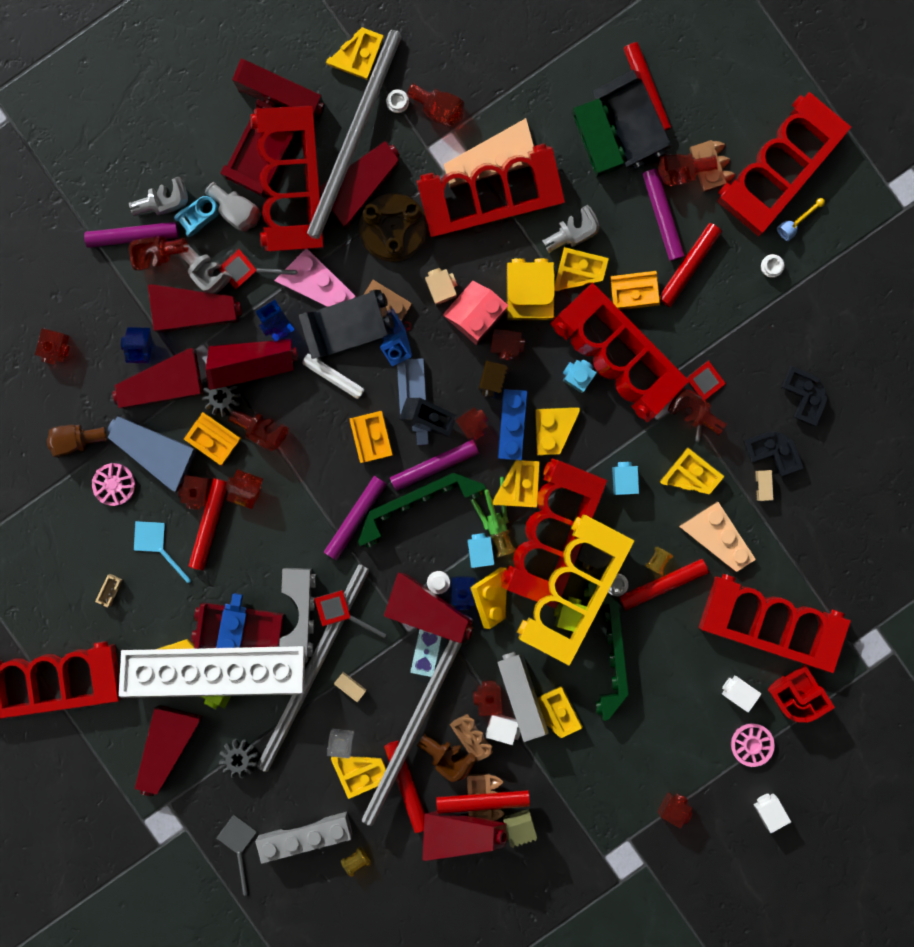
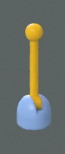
[777,198,825,241]

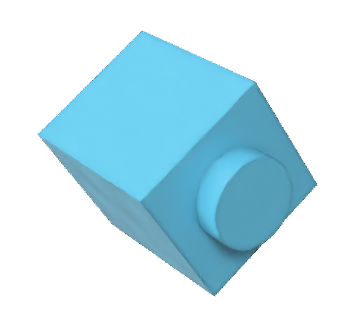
[612,462,639,495]
[468,533,494,568]

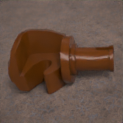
[47,424,107,458]
[417,734,476,782]

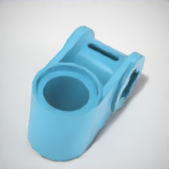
[174,196,219,237]

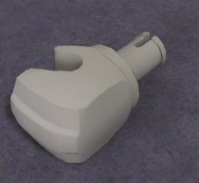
[129,177,188,217]
[205,182,262,232]
[542,205,600,253]
[177,243,232,294]

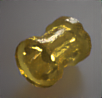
[490,529,516,557]
[645,546,674,576]
[341,847,371,877]

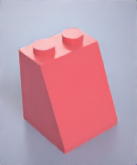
[443,281,509,345]

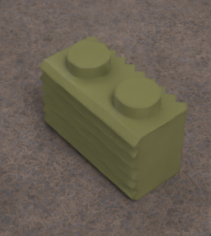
[503,809,537,848]

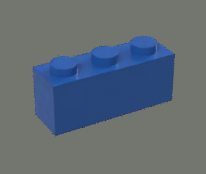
[498,389,527,460]

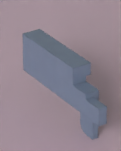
[397,359,428,445]

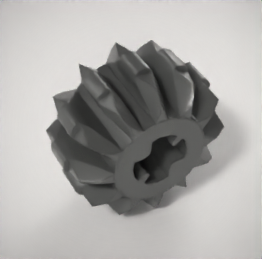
[202,384,242,417]
[219,739,258,778]

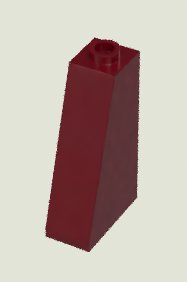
[232,58,325,121]
[319,141,400,230]
[147,284,242,333]
[206,339,298,390]
[112,348,204,409]
[384,573,474,643]
[135,705,203,796]
[423,811,508,861]

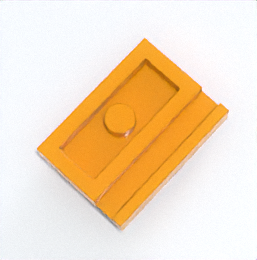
[611,271,660,310]
[350,411,393,463]
[184,412,241,466]

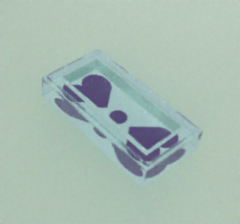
[411,629,441,677]

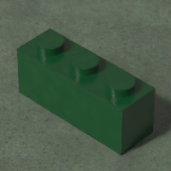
[572,98,625,177]

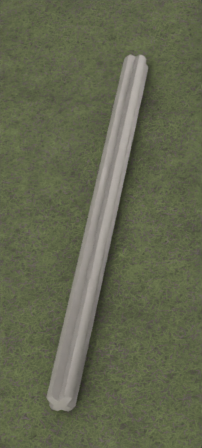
[307,30,402,239]
[257,565,369,772]
[362,614,473,826]

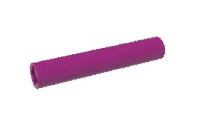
[642,168,685,261]
[84,222,179,248]
[390,440,479,492]
[324,476,387,561]

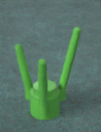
[470,477,509,535]

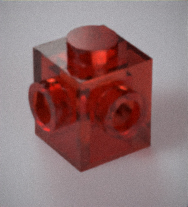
[35,328,70,365]
[490,329,525,360]
[456,407,488,440]
[225,470,263,509]
[178,475,211,510]
[473,681,502,716]
[657,792,692,828]

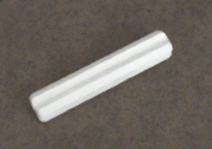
[302,354,364,399]

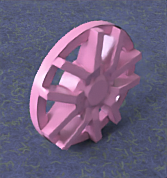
[92,463,135,506]
[731,723,774,767]

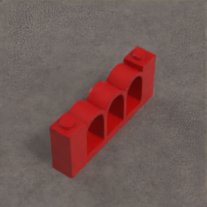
[717,92,851,236]
[250,106,323,251]
[416,144,565,237]
[550,282,689,422]
[501,459,607,609]
[699,574,851,673]
[0,641,122,718]

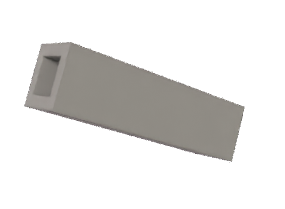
[497,652,549,742]

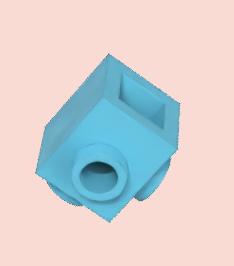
[562,359,597,393]

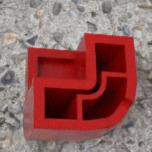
[768,665,835,723]

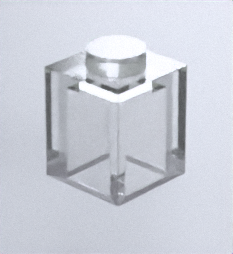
[327,729,355,759]

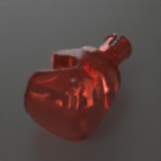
[406,83,465,128]
[658,153,718,186]
[129,236,189,271]
[667,389,727,436]
[229,408,289,451]

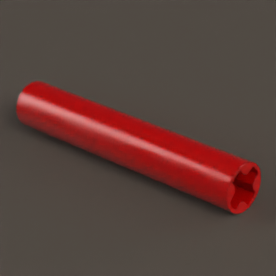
[623,42,671,131]
[659,223,722,308]
[188,478,229,571]
[619,559,709,611]
[384,740,425,833]
[436,790,530,814]

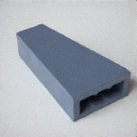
[108,416,197,492]

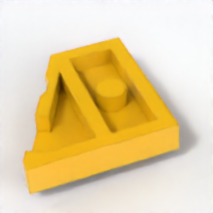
[326,28,384,80]
[492,460,539,507]
[331,756,386,799]

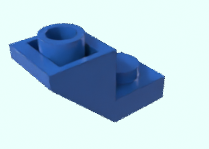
[380,309,412,366]

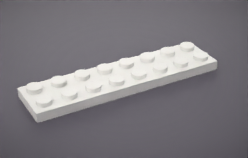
[119,646,305,698]

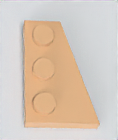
[679,502,756,572]

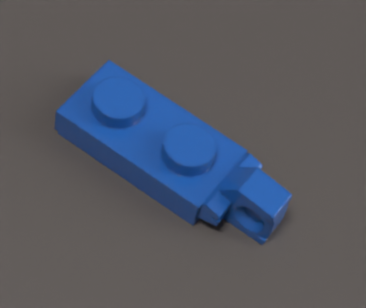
[216,593,247,648]

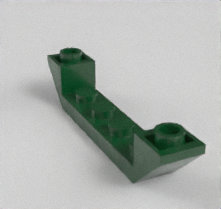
[358,473,486,548]
[583,581,628,721]

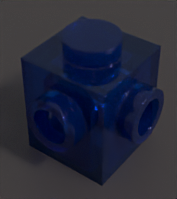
[256,299,294,342]
[121,327,153,363]
[452,576,475,610]

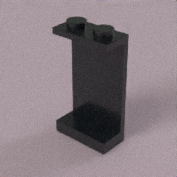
[593,69,672,169]
[299,290,395,359]

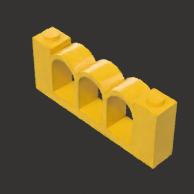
[517,515,634,666]

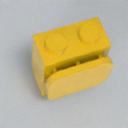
[507,258,554,320]

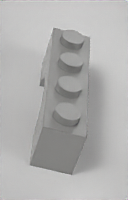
[280,568,316,663]
[255,812,353,864]

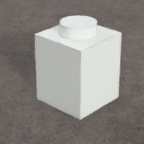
[722,676,761,713]
[486,712,521,745]
[753,794,791,833]

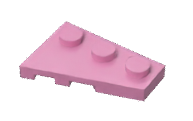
[274,249,356,307]

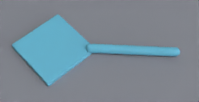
[134,521,191,583]

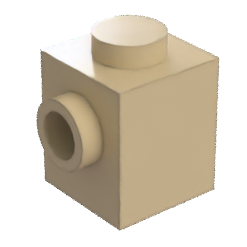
[425,268,457,306]

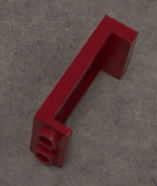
[220,99,297,197]
[191,602,285,649]

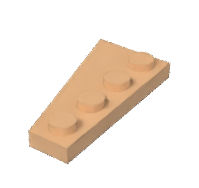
[444,118,534,188]

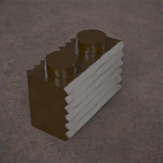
[478,361,508,399]

